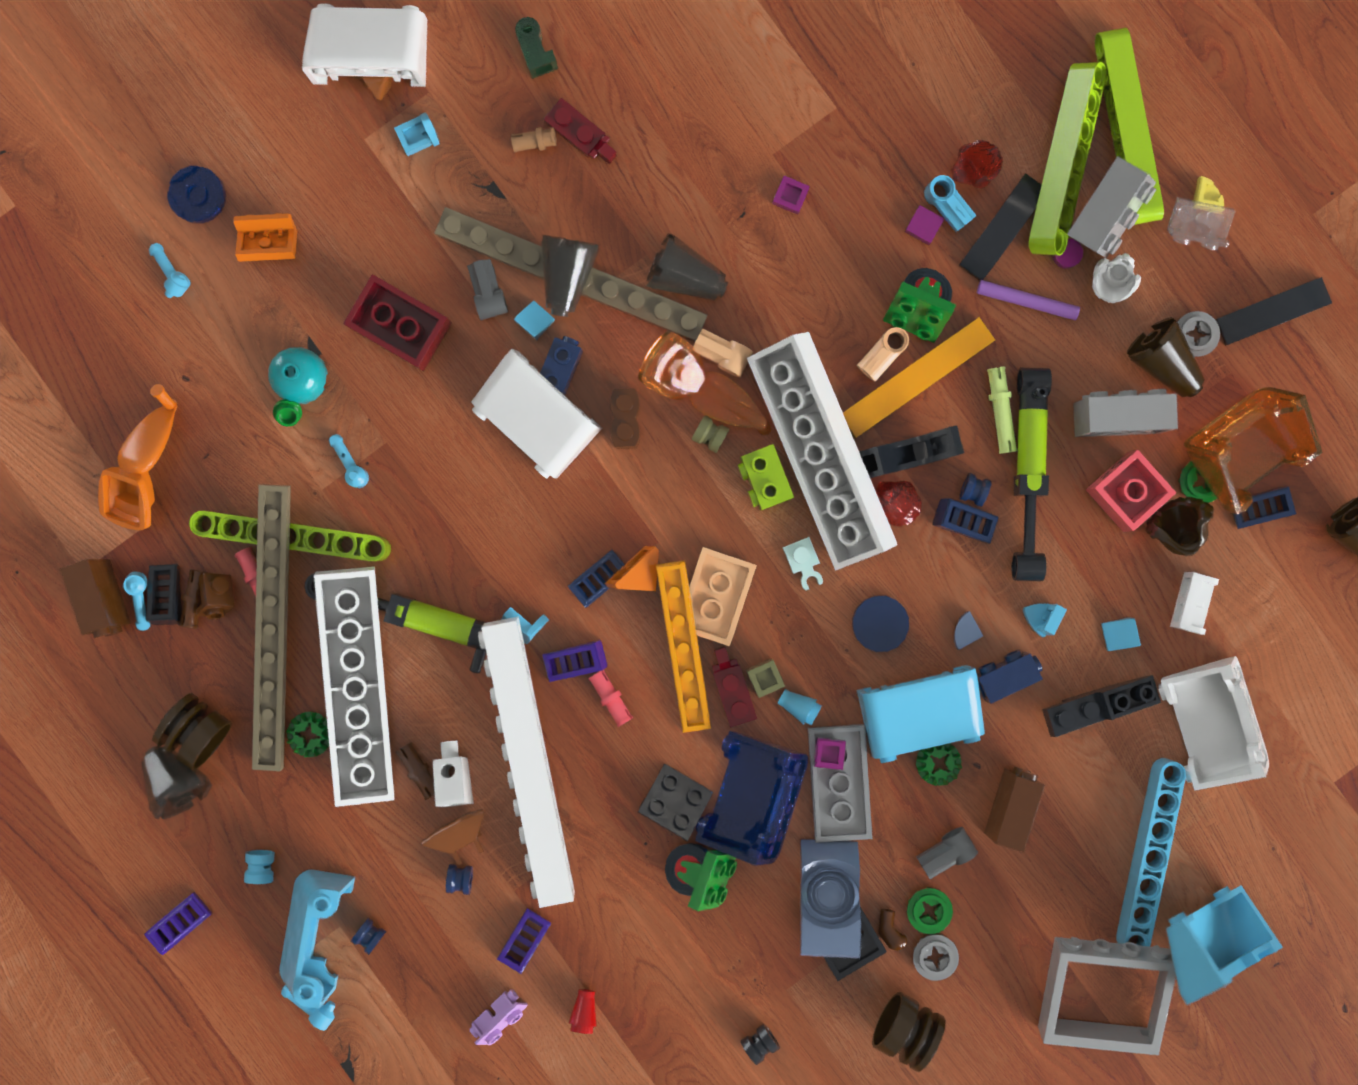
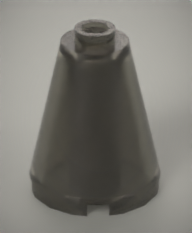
[646,233,728,301]
[541,235,599,317]

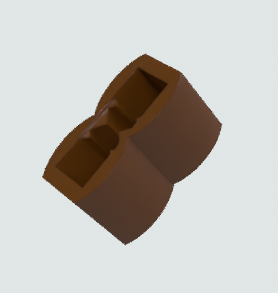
[610,389,640,449]

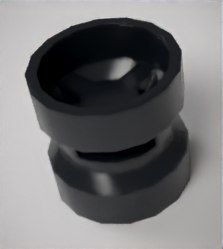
[740,1024,780,1065]

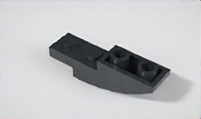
[1042,675,1161,737]

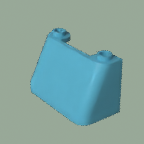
[857,665,985,763]
[280,870,355,1009]
[1166,885,1283,1005]

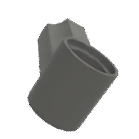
[467,259,508,320]
[916,827,978,879]

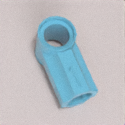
[924,175,976,232]

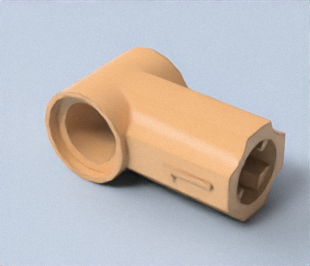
[856,327,909,382]
[692,329,753,378]

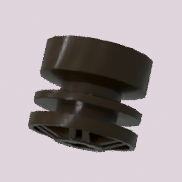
[152,693,232,771]
[872,992,946,1072]

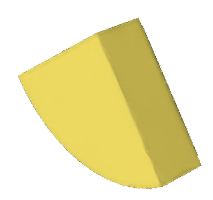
[1192,176,1224,212]

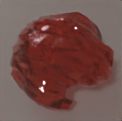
[950,140,1003,189]
[874,480,922,527]

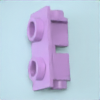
[469,989,528,1045]

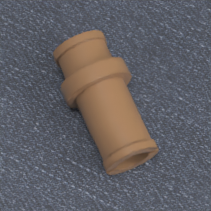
[511,127,557,152]

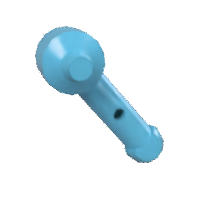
[149,243,190,298]
[329,434,369,488]
[123,572,150,631]
[281,985,335,1031]

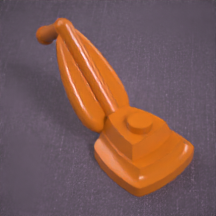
[98,384,177,530]

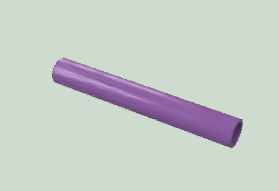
[977,280,1080,320]

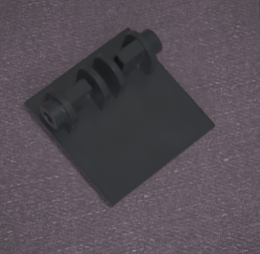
[638,764,713,841]

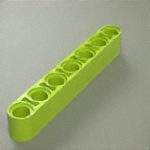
[1095,27,1164,225]
[1029,62,1107,255]
[189,511,391,561]

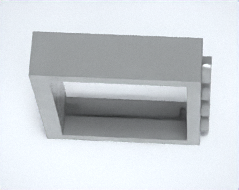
[1038,936,1176,1055]

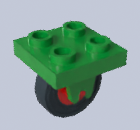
[882,268,956,343]
[665,843,738,911]

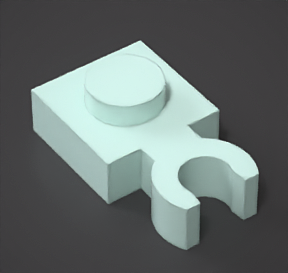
[783,537,823,590]

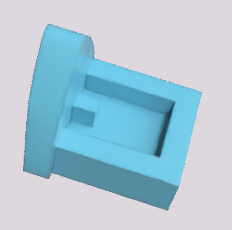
[394,112,440,156]
[1023,604,1067,637]
[501,607,549,644]

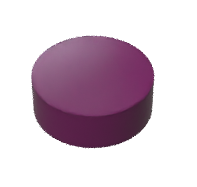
[1052,239,1083,269]

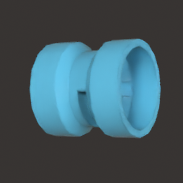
[244,850,275,884]

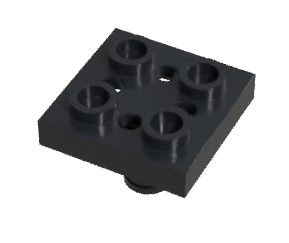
[824,907,887,981]

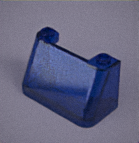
[695,731,808,866]

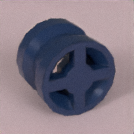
[959,473,992,507]
[446,864,473,895]
[350,918,386,955]

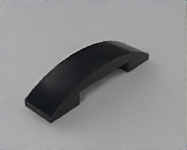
[958,173,1042,281]
[1216,277,1332,346]

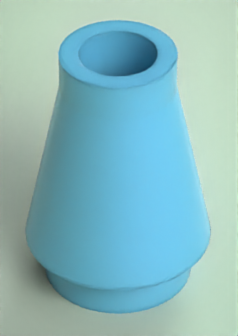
[777,689,822,725]

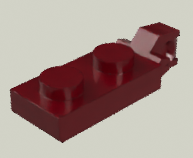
[543,98,617,164]
[712,646,757,728]

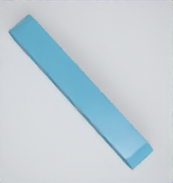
[1116,758,1186,946]

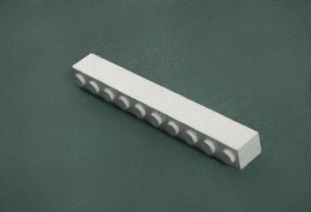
[478,616,575,908]

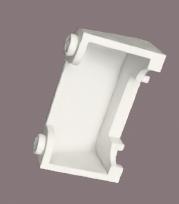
[302,4,427,87]
[471,349,602,479]
[1158,656,1269,790]

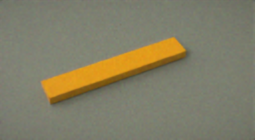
[843,317,995,438]
[656,560,711,733]

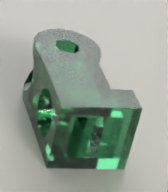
[515,17,558,79]

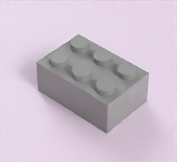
[1067,157,1156,258]
[1073,389,1178,437]

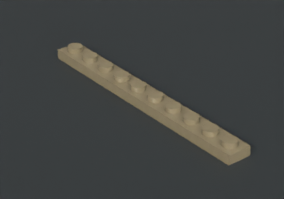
[435,207,707,342]
[252,484,291,771]

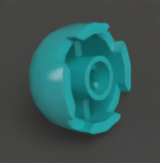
[268,347,328,404]

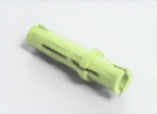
[987,366,1018,454]

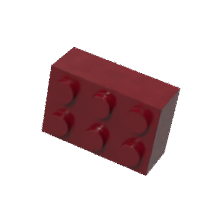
[343,274,452,372]

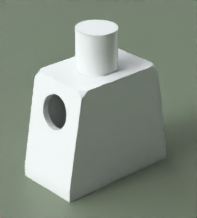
[433,741,474,807]

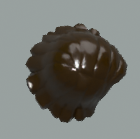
[1146,497,1214,556]

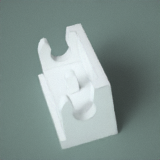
[1170,572,1219,635]

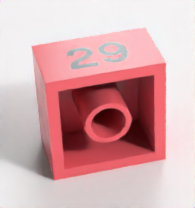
[1086,450,1176,532]

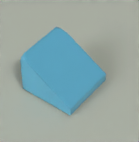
[514,301,555,341]
[1101,617,1141,651]

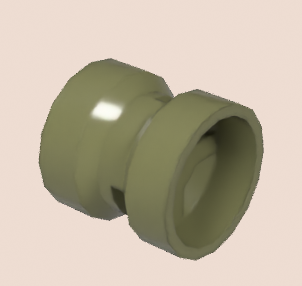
[691,415,730,453]

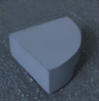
[954,611,983,650]

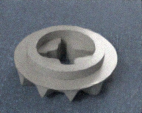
[1177,311,1220,357]
[913,934,959,981]

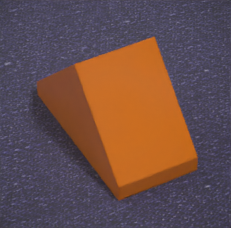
[605,546,659,591]

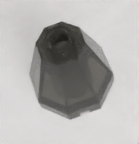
[141,746,212,820]

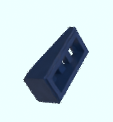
[1230,486,1296,529]
[932,498,999,544]
[568,550,625,608]

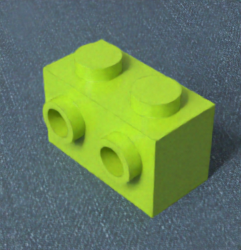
[738,444,794,511]

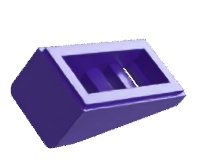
[542,640,607,682]
[144,892,213,955]
[497,908,551,974]

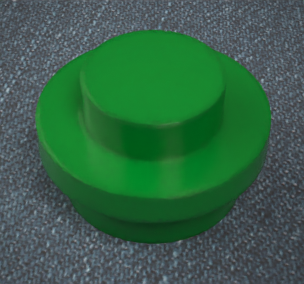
[273,399,302,427]

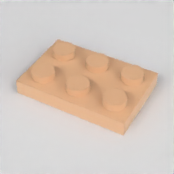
[689,547,757,646]

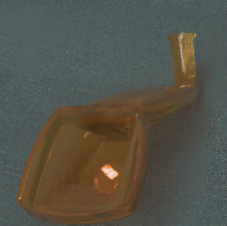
[638,331,772,435]

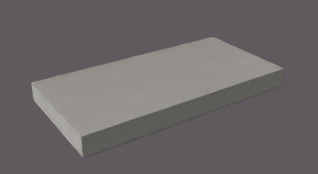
[807,724,872,843]

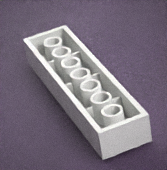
[747,332,898,571]
[314,567,394,807]

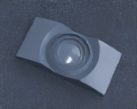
[800,839,861,958]

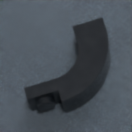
[859,425,964,479]

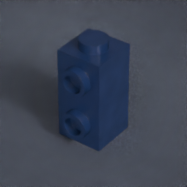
[540,336,583,396]
[977,650,1043,704]

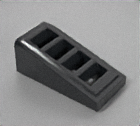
[146,564,182,625]

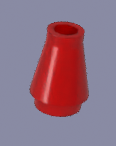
[568,989,597,1034]

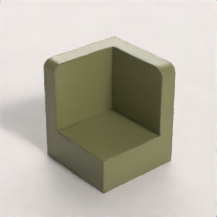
[745,658,785,698]

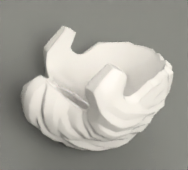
[1092,253,1141,303]

